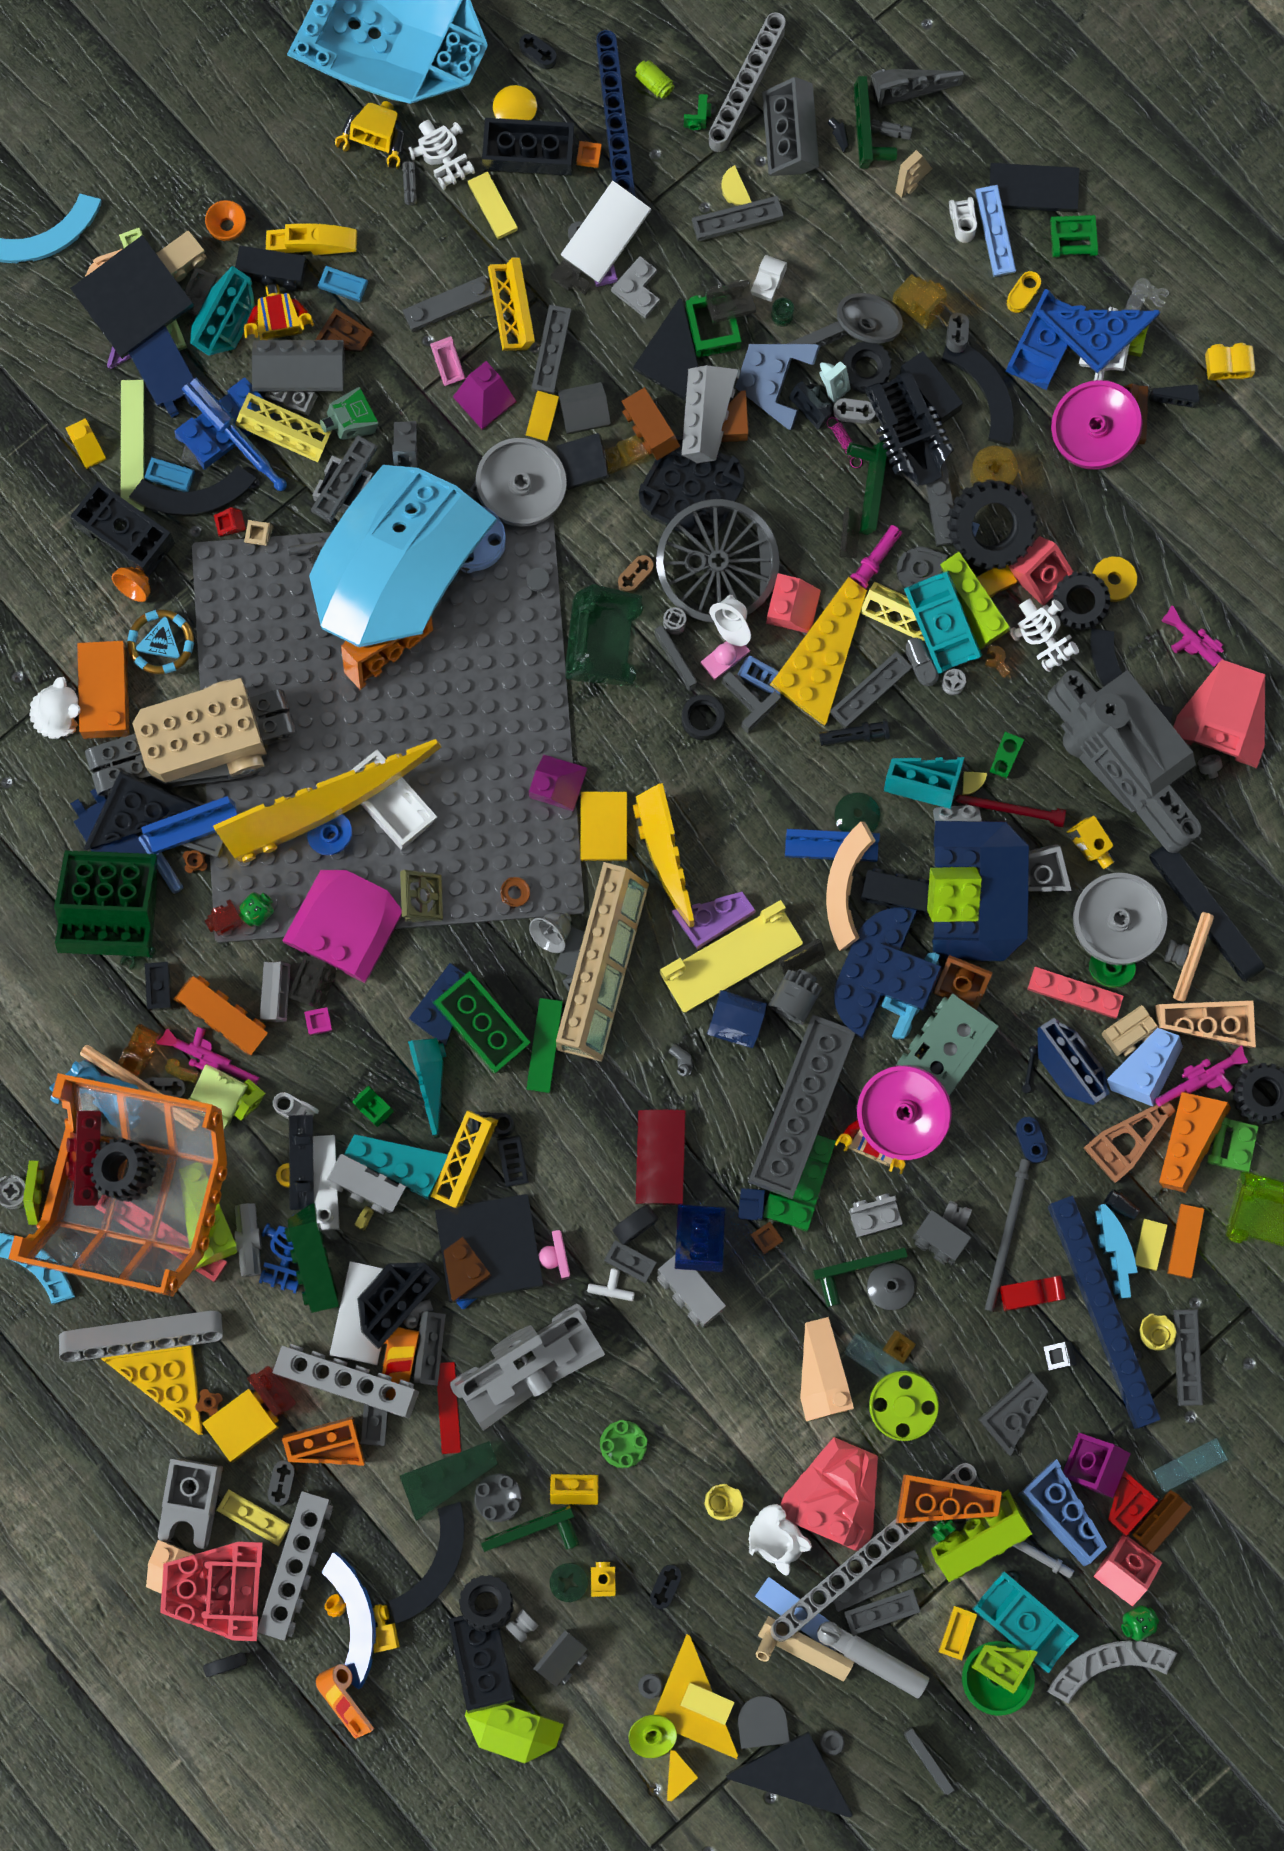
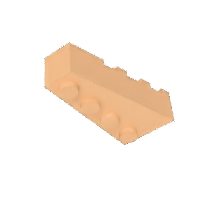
[1155,1001,1256,1048]

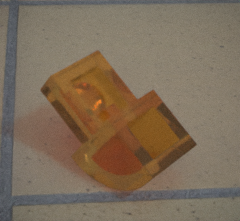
[118,1024,160,1077]

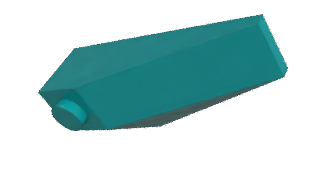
[408,1038,447,1138]

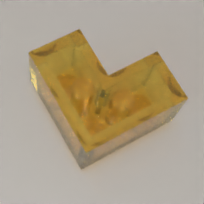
[892,274,947,329]

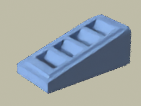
[737,656,781,696]

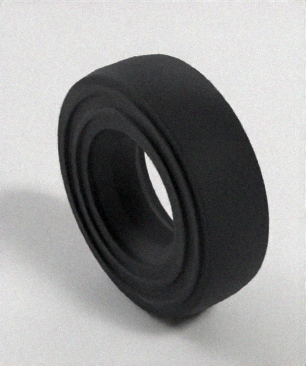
[203,1652,247,1677]

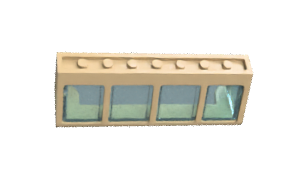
[556,862,649,1062]

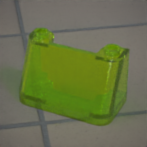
[1225,1172,1284,1246]

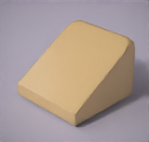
[244,520,273,546]

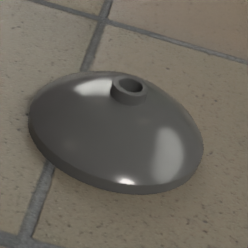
[837,293,903,344]

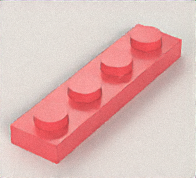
[1027,967,1124,1019]

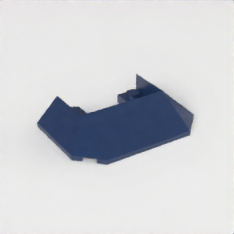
[932,821,1029,961]

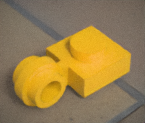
[373,1604,400,1653]

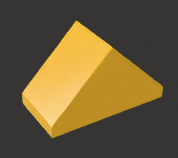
[667,1750,698,1801]

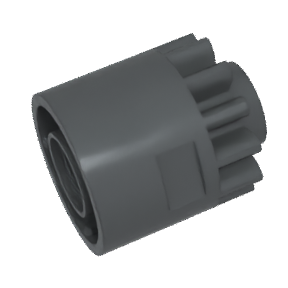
[768,969,822,1025]

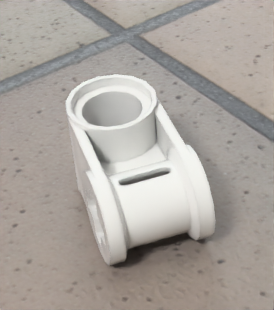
[949,197,977,243]
[273,1092,319,1119]

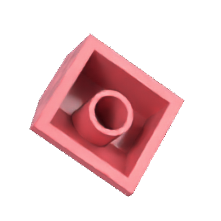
[1009,536,1073,605]
[766,573,821,633]
[1094,1534,1162,1606]

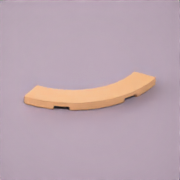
[826,822,876,951]

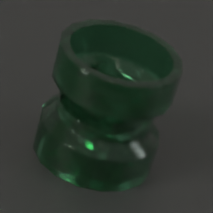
[771,298,794,327]

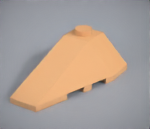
[800,1317,854,1421]

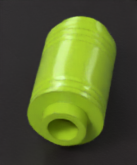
[635,60,674,99]

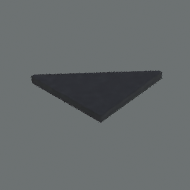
[633,298,698,401]
[84,769,200,850]
[726,1731,853,1818]

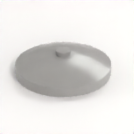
[475,438,566,527]
[1073,873,1167,965]

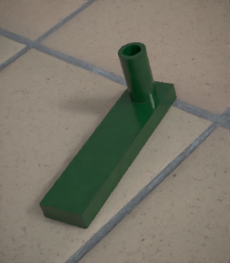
[853,76,897,169]
[847,442,887,535]
[812,1248,908,1307]
[480,1505,579,1552]

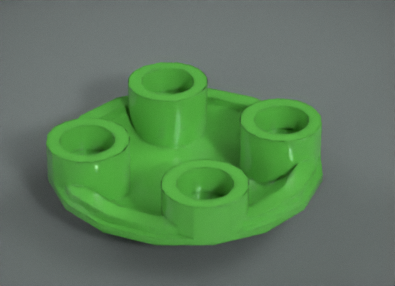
[600,1420,647,1468]

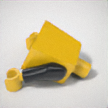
[335,101,404,169]

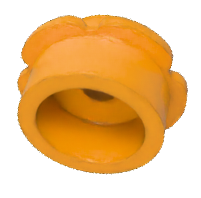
[324,1594,346,1617]

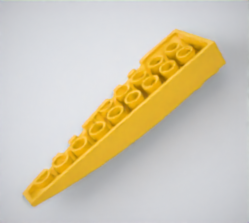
[213,739,441,863]

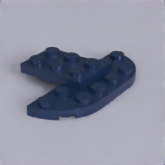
[834,907,942,1039]

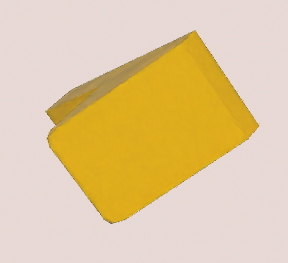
[66,418,106,469]

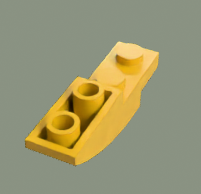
[266,224,357,255]

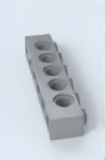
[272,1344,419,1419]
[257,1491,333,1641]

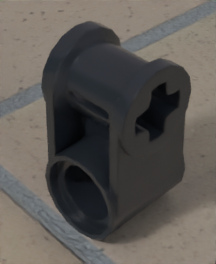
[470,1112,515,1137]

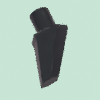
[828,117,849,153]

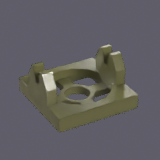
[400,870,443,922]

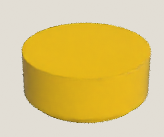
[276,1163,299,1188]

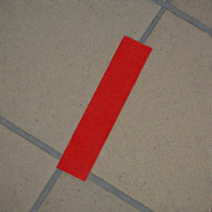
[437,1362,461,1454]

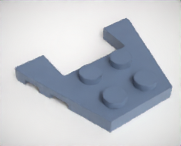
[735,344,820,430]

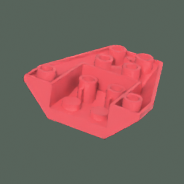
[1173,659,1265,768]

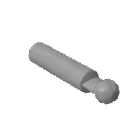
[817,1621,929,1699]

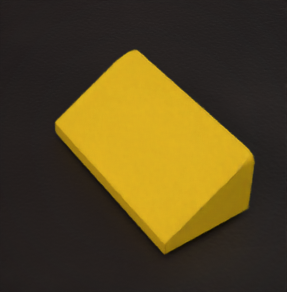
[550,1474,599,1505]

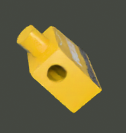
[1066,815,1115,869]

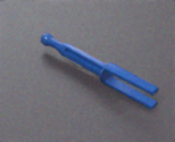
[182,377,287,491]

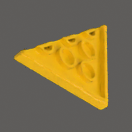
[101,1345,203,1435]
[653,1634,738,1759]

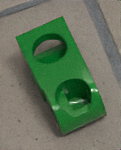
[990,732,1024,779]

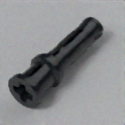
[819,719,890,746]

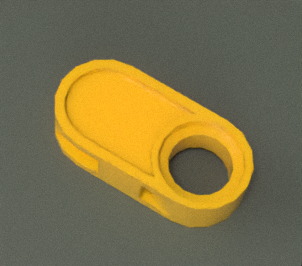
[1007,271,1041,313]

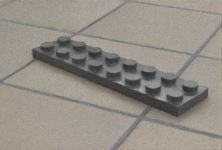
[748,1014,855,1199]

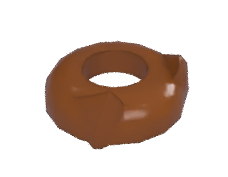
[500,877,530,907]

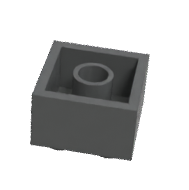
[912,1210,971,1265]

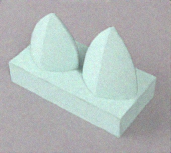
[819,361,851,403]

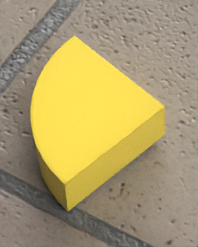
[962,772,987,796]
[355,1206,374,1231]

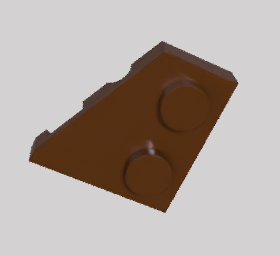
[315,308,374,352]
[444,1237,491,1303]

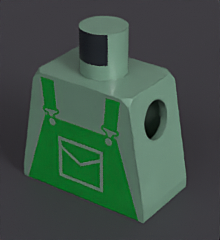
[320,387,379,440]

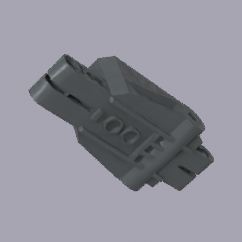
[1047,670,1201,853]

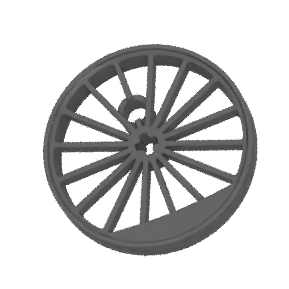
[656,499,779,623]

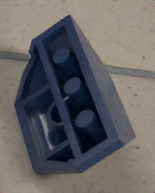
[1037,1018,1110,1105]

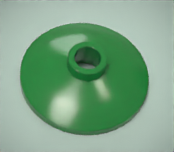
[1089,956,1136,988]

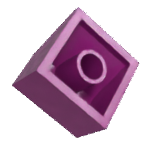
[1063,1433,1130,1498]

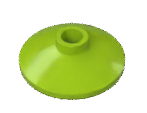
[628,1715,677,1758]

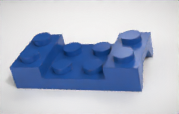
[1006,289,1086,390]
[175,377,274,470]

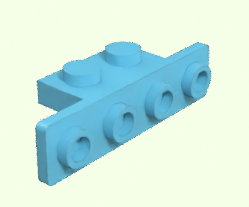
[881,953,940,1039]

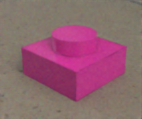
[304,1007,332,1036]

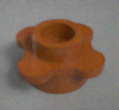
[183,850,207,873]
[195,1389,222,1416]

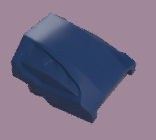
[706,990,766,1048]

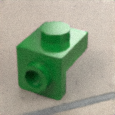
[684,94,712,130]
[353,1086,394,1128]

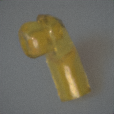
[165,1058,198,1083]

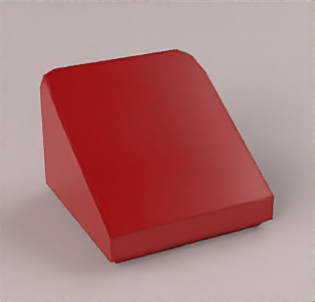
[214,507,246,537]

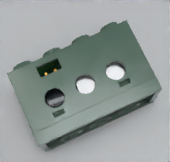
[896,993,999,1096]

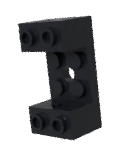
[70,481,175,578]

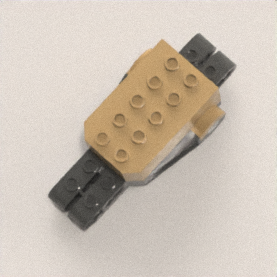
[85,678,297,796]

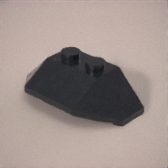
[357,1262,440,1349]

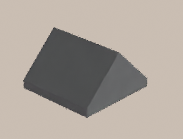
[557,382,611,434]

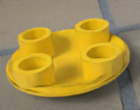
[493,85,537,120]

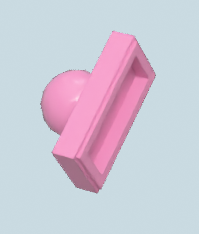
[430,336,466,386]
[700,641,750,680]
[538,1230,571,1280]

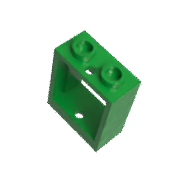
[686,291,741,358]

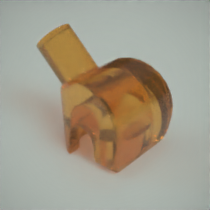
[985,646,1010,678]

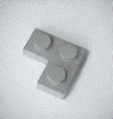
[611,256,660,319]

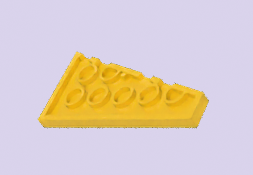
[770,577,867,726]

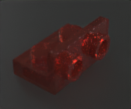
[247,1366,296,1418]

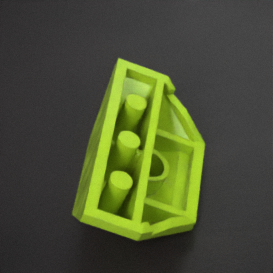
[465,1704,564,1763]

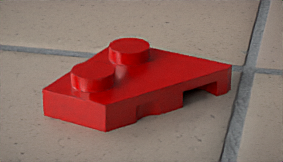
[1108,1470,1158,1537]

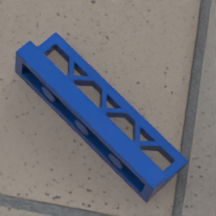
[141,796,238,854]
[785,829,880,862]

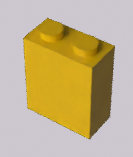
[202,1389,279,1463]

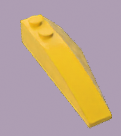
[633,783,694,927]

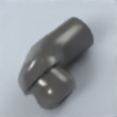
[668,1043,693,1077]

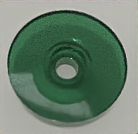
[834,792,880,833]

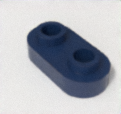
[1015,1117,1048,1164]

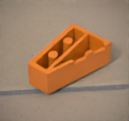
[282,1416,365,1466]

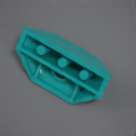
[190,266,255,356]

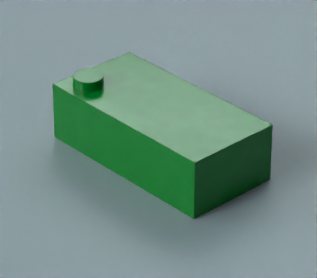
[432,971,531,1073]

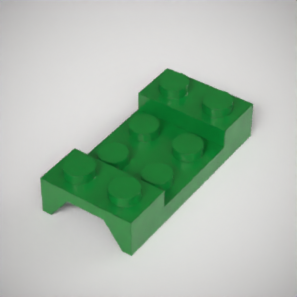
[762,1135,836,1232]

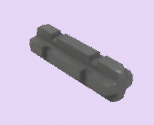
[870,119,912,140]
[402,161,417,205]

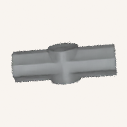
[235,1203,262,1277]

